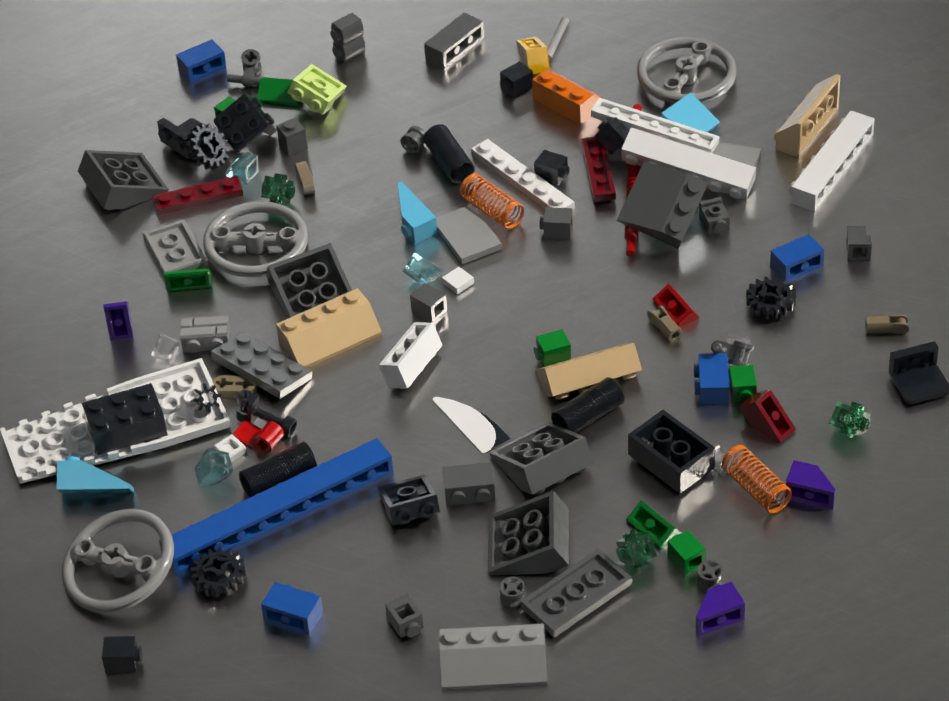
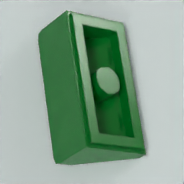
[257,77,300,106]
[164,269,212,291]
[626,500,681,548]

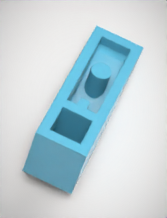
[398,181,438,244]
[56,456,134,494]

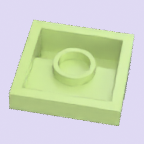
[287,64,347,115]

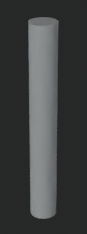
[547,17,569,61]

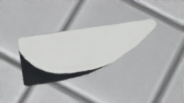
[433,397,510,453]

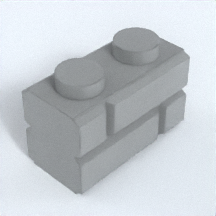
[180,316,230,353]

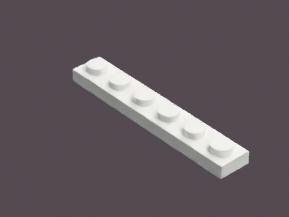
[591,98,720,153]
[471,139,575,210]

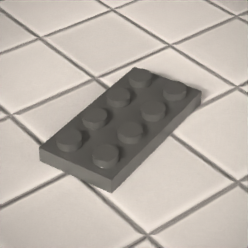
[211,332,312,399]
[521,549,632,638]

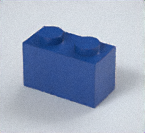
[176,39,227,83]
[770,234,824,283]
[694,353,729,405]
[261,582,323,635]

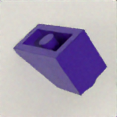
[103,301,133,341]
[785,460,836,509]
[696,581,745,636]

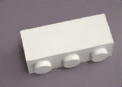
[379,322,442,389]

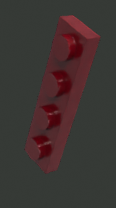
[582,137,616,202]
[152,176,243,216]

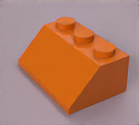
[532,69,607,125]

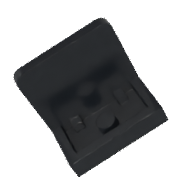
[214,93,277,152]
[157,117,201,159]
[888,341,949,404]

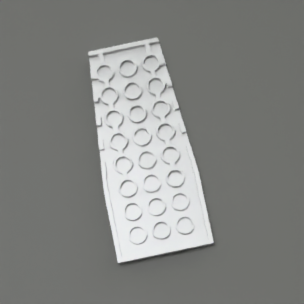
[0,358,231,484]

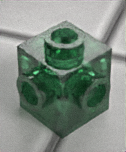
[261,173,295,205]
[829,401,871,438]
[616,529,657,568]

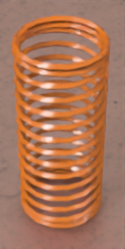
[460,173,524,229]
[721,445,792,514]

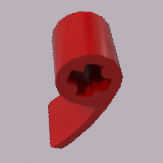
[233,419,284,453]

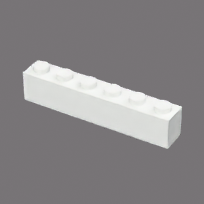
[789,111,874,212]
[622,127,756,200]

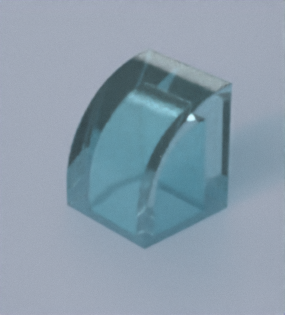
[226,152,260,184]
[403,253,444,284]
[194,448,234,486]

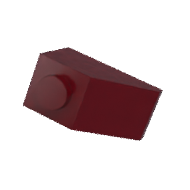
[739,389,796,443]

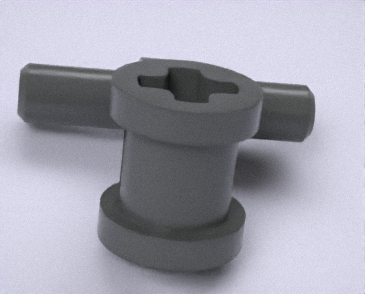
[227,49,262,87]
[711,340,755,366]

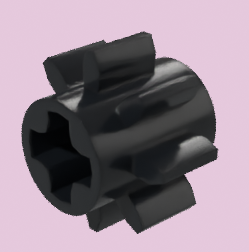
[191,383,222,413]

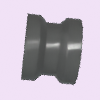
[400,126,426,153]
[697,560,723,593]
[499,577,525,610]

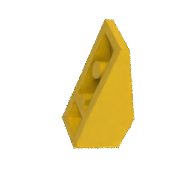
[516,37,550,77]

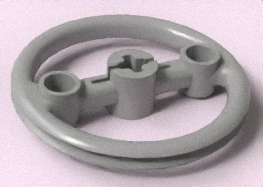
[637,37,736,104]
[203,201,308,277]
[62,509,174,613]

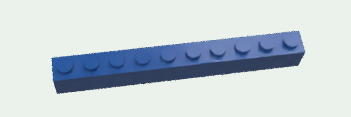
[159,438,394,576]

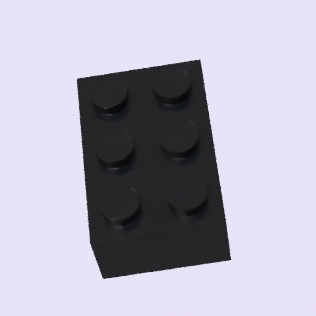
[82,383,168,455]
[628,410,716,493]

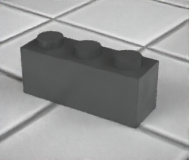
[424,12,484,69]

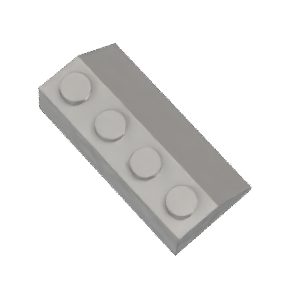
[439,624,547,691]

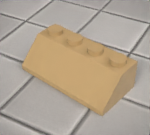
[774,74,841,158]
[276,288,382,368]
[534,343,642,400]

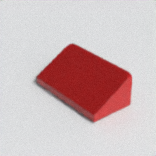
[652,283,699,327]

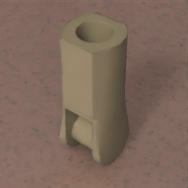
[647,306,682,342]
[865,314,909,334]

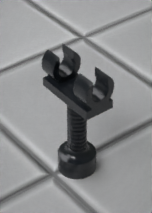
[236,390,298,437]

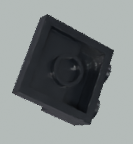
[377,475,440,525]

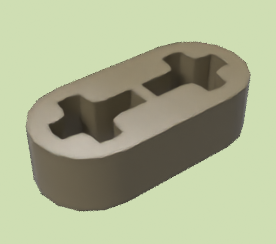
[294,161,315,196]
[212,375,257,399]

